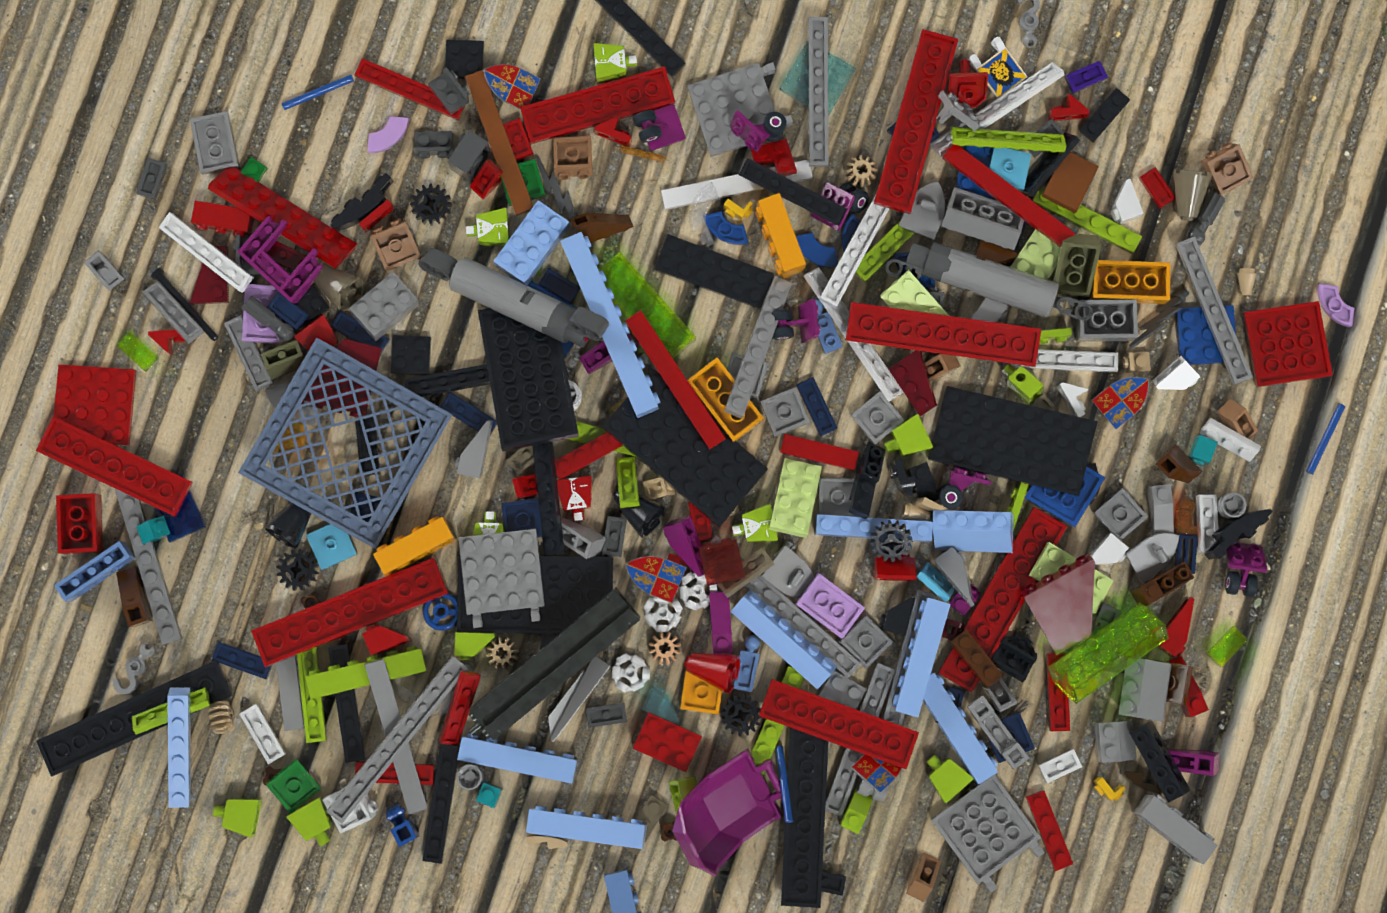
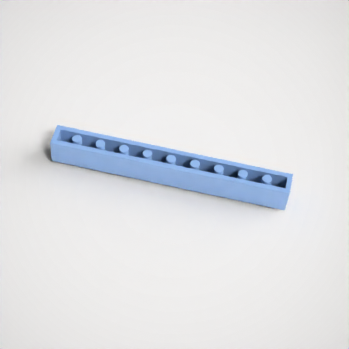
[560,232,660,418]

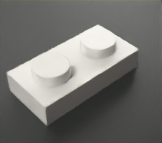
[1038,749,1082,783]

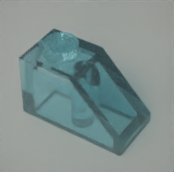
[642,686,679,724]

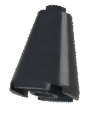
[613,489,667,538]
[264,502,312,549]

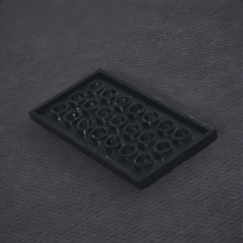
[478,296,579,452]
[602,369,768,527]
[928,386,1098,497]
[457,555,613,634]

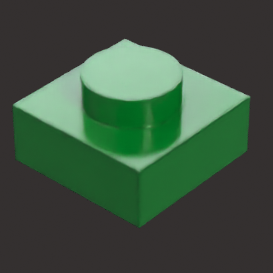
[240,157,268,182]

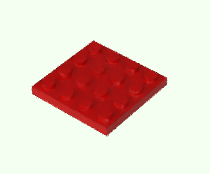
[1242,301,1333,388]
[53,364,137,446]

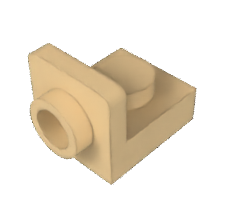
[1123,352,1151,373]
[643,477,675,500]

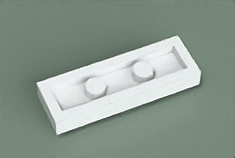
[1200,418,1261,462]
[1196,495,1218,553]
[239,704,286,764]

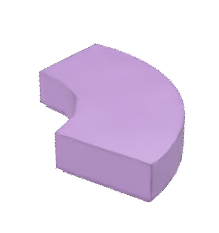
[367,116,409,153]
[1317,283,1354,327]

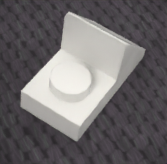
[1057,383,1088,417]

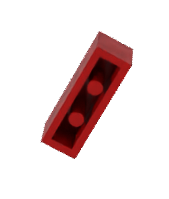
[191,200,254,237]

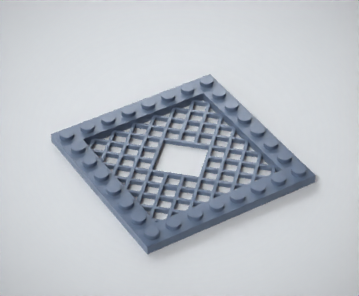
[238,338,452,549]

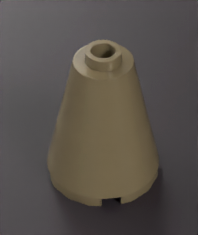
[1173,169,1212,221]
[314,263,364,311]

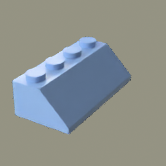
[933,510,1014,553]

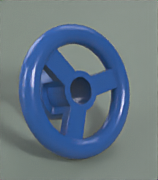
[423,593,457,631]

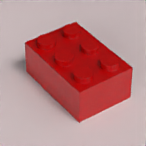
[56,493,103,555]
[633,712,702,772]

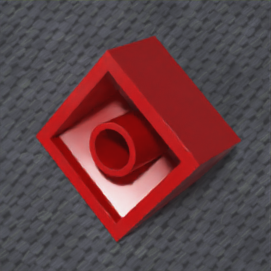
[874,554,916,582]
[362,624,412,656]

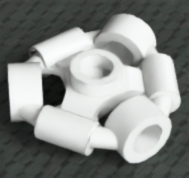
[679,572,718,611]
[643,597,683,632]
[612,653,650,693]

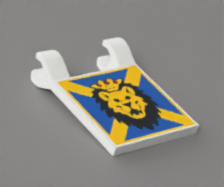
[968,37,1028,99]

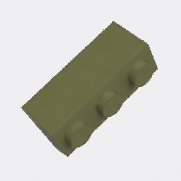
[1053,234,1101,297]

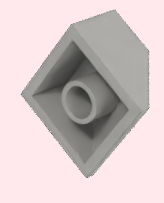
[1094,720,1136,763]

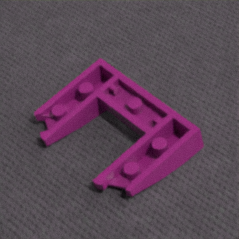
[237,216,323,304]

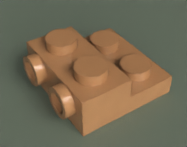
[553,136,593,180]
[1201,142,1253,196]
[370,218,421,271]

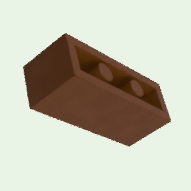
[949,629,1003,688]

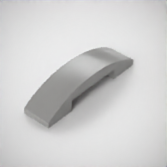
[967,695,1029,770]

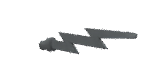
[535,156,579,222]
[1129,289,1190,349]

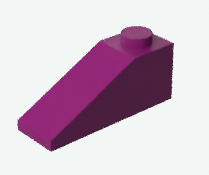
[579,327,640,374]
[663,516,710,577]
[709,592,733,654]
[1168,749,1220,776]

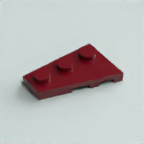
[190,246,229,305]
[889,350,937,416]

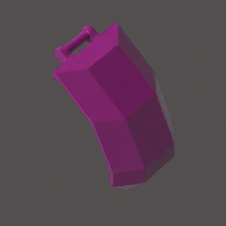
[672,749,783,876]

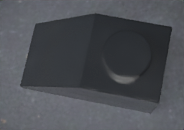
[907,462,938,501]
[879,597,915,636]

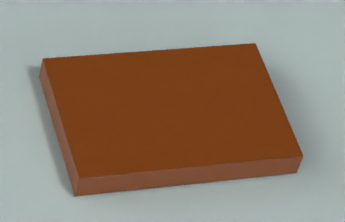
[1042,152,1099,213]

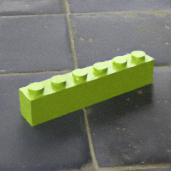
[305,646,426,700]

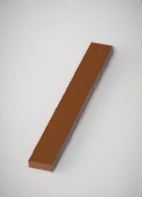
[465,70,533,216]

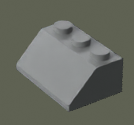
[1118,657,1172,722]

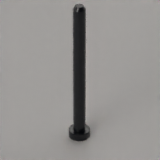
[151,268,218,341]

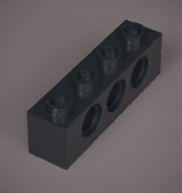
[1129,720,1190,803]

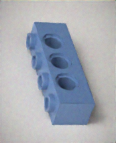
[54,541,136,602]

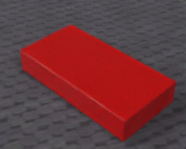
[1139,167,1176,209]
[358,199,394,233]

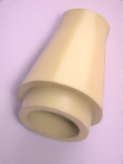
[1237,268,1257,295]
[901,503,931,521]

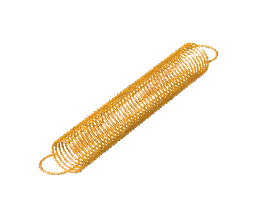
[615,146,670,163]

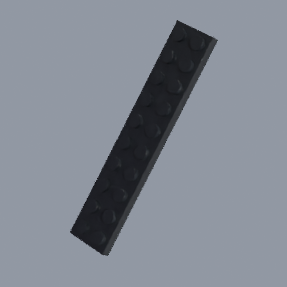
[36,660,233,777]
[781,728,829,908]

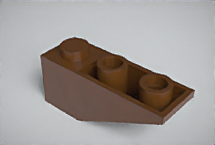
[570,212,634,243]
[1130,561,1194,608]
[116,566,153,627]

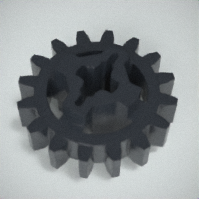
[410,183,452,226]
[870,520,913,562]
[276,549,319,591]
[720,694,762,737]

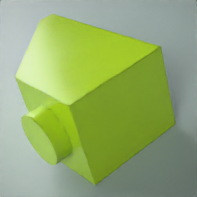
[455,632,496,660]
[839,789,873,834]

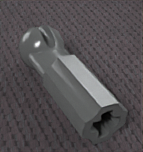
[1186,192,1225,246]
[242,296,295,342]

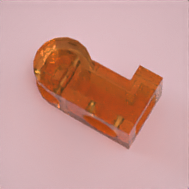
[1174,498,1198,535]

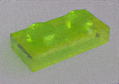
[116,332,159,372]
[1206,626,1248,667]

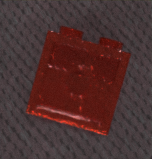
[699,538,745,586]

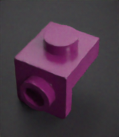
[949,584,980,616]

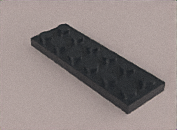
[654,234,774,310]

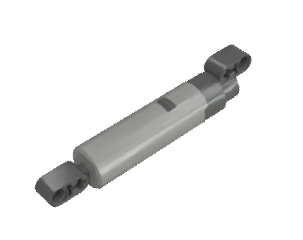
[886,241,1093,320]
[418,248,609,347]

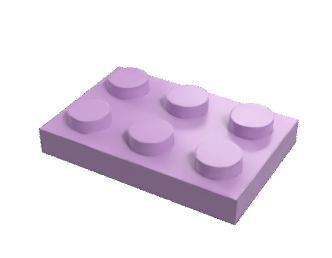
[242,284,282,344]
[796,573,865,639]

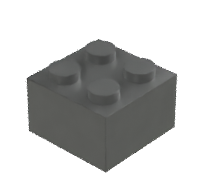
[447,130,491,182]

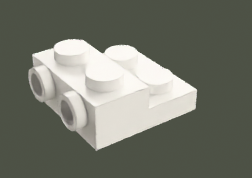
[322,786,378,834]

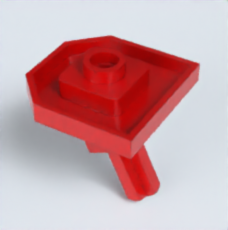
[948,59,988,108]

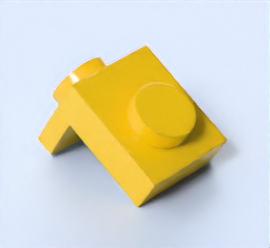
[723,199,754,222]
[1093,776,1126,801]

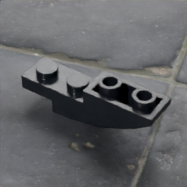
[330,173,394,231]
[849,443,886,519]
[1204,509,1273,560]

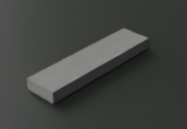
[143,281,204,344]
[224,315,274,392]
[276,655,305,731]

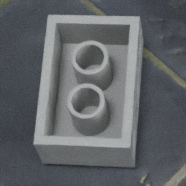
[349,272,419,342]
[1075,300,1138,342]

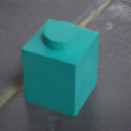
[1188,435,1218,466]
[136,516,170,545]
[476,781,503,808]

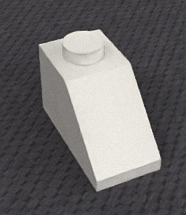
[1111,179,1144,225]
[1152,355,1200,389]
[1090,533,1129,565]

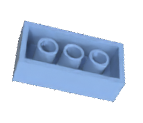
[493,200,570,286]

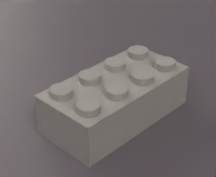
[942,187,1024,250]
[1132,794,1218,864]

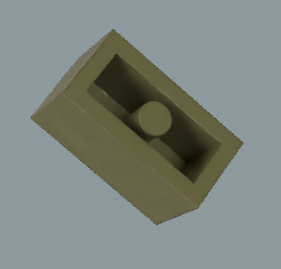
[261,340,305,380]

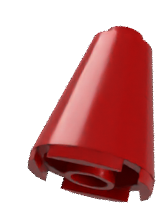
[684,653,741,694]

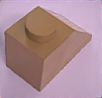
[924,354,961,382]
[1217,399,1258,439]
[906,853,941,902]

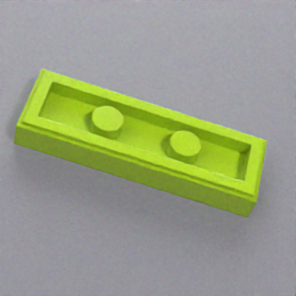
[616,456,640,508]

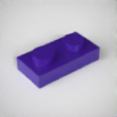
[1065,61,1108,94]

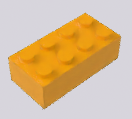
[755,193,806,279]
[1089,260,1170,304]
[687,358,765,442]
[373,516,457,576]

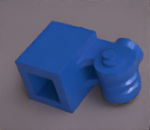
[386,803,419,847]

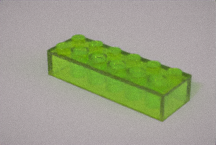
[598,252,696,360]
[1048,602,1168,704]

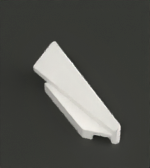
[548,656,611,742]

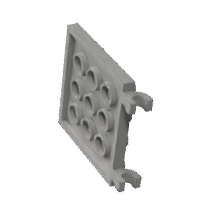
[687,62,793,157]
[459,529,545,628]
[931,775,1045,893]

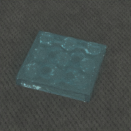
[779,41,856,116]

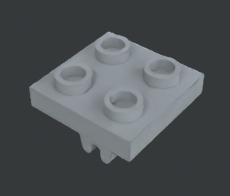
[936,90,980,131]

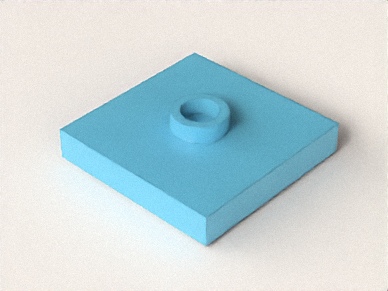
[989,147,1031,191]
[306,524,357,570]
[916,562,955,603]

